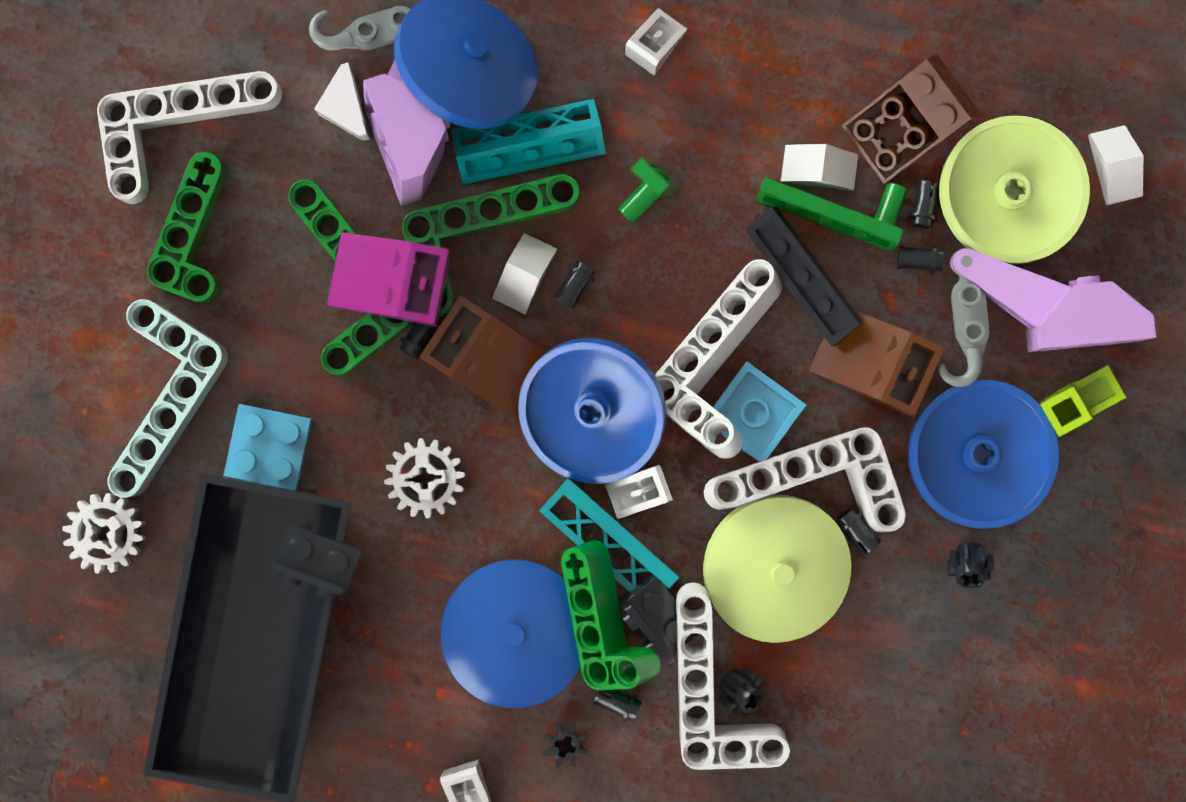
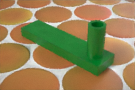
[618,158,681,224]
[755,177,908,252]

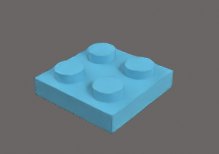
[713,361,806,462]
[223,404,313,491]

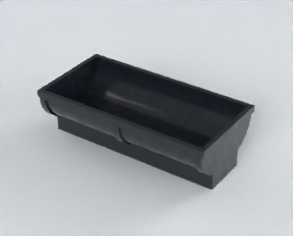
[143,474,352,802]

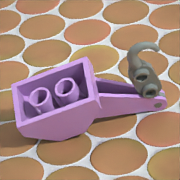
[309,6,450,206]
[938,248,1156,387]

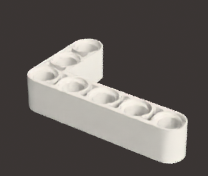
[97,71,282,204]
[655,260,783,459]
[704,427,906,533]
[676,582,790,770]

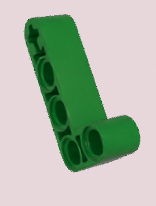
[147,152,227,304]
[561,540,660,690]

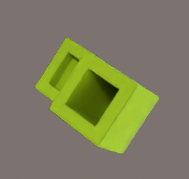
[1040,364,1126,437]

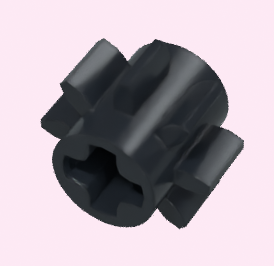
[947,542,994,588]
[718,667,765,715]
[544,721,587,767]

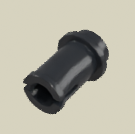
[908,180,940,229]
[897,245,944,275]
[554,260,596,309]
[399,321,441,360]
[835,507,881,556]
[593,689,642,722]

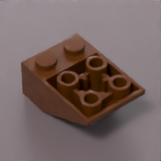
[841,55,980,184]
[419,295,546,419]
[808,311,945,417]

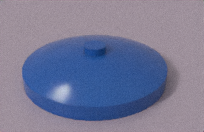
[394,0,538,129]
[518,338,666,484]
[908,380,1059,529]
[441,559,581,708]

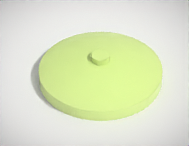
[939,116,1090,264]
[703,495,851,643]

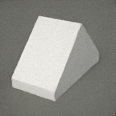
[625,8,688,76]
[315,63,370,141]
[1088,125,1143,206]
[781,144,858,191]
[492,233,557,315]
[605,465,673,519]
[440,760,491,802]

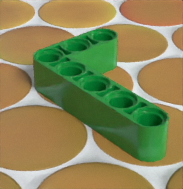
[402,174,579,317]
[288,179,414,376]

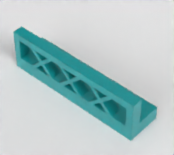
[451,99,606,185]
[539,478,679,592]

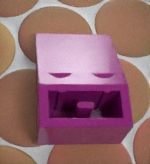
[327,232,452,327]

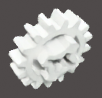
[384,438,465,518]
[62,493,146,574]

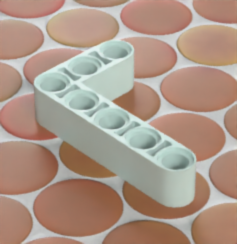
[107,299,228,498]

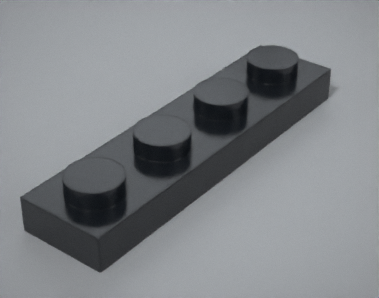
[745,207,864,347]

